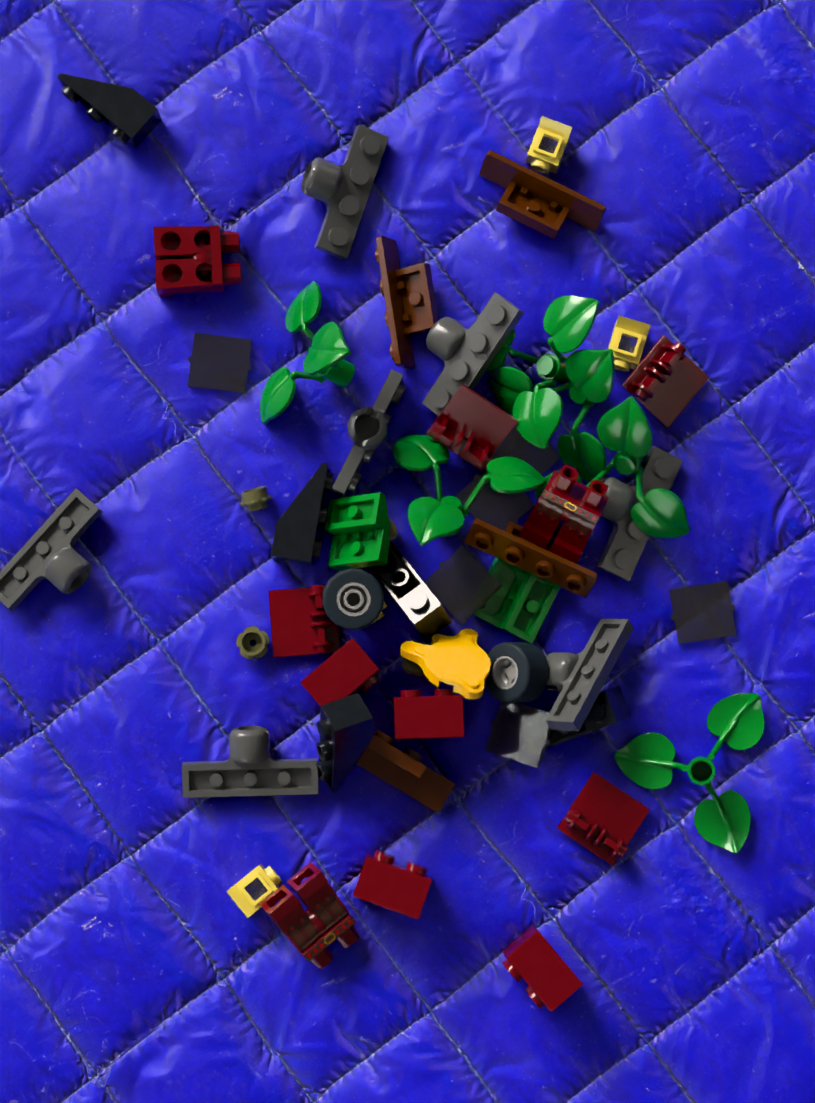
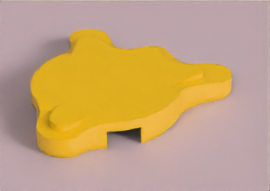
[400,628,491,700]

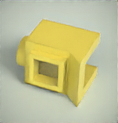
[526,116,572,174]
[608,315,651,372]
[226,864,282,918]

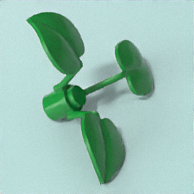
[260,281,355,425]
[471,295,599,449]
[487,349,615,481]
[535,396,691,538]
[393,434,545,546]
[615,693,764,853]

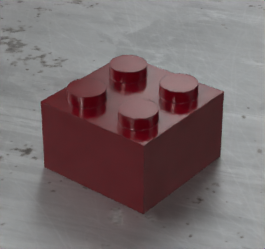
[300,638,380,707]
[394,689,464,740]
[353,850,432,919]
[502,925,583,1012]

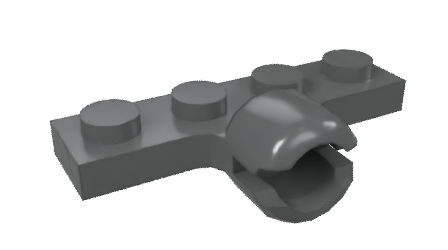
[301,124,389,260]
[422,292,525,416]
[332,369,406,497]
[596,446,682,581]
[0,488,103,611]
[545,618,634,731]
[182,726,319,798]

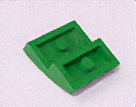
[324,492,389,571]
[468,557,560,644]

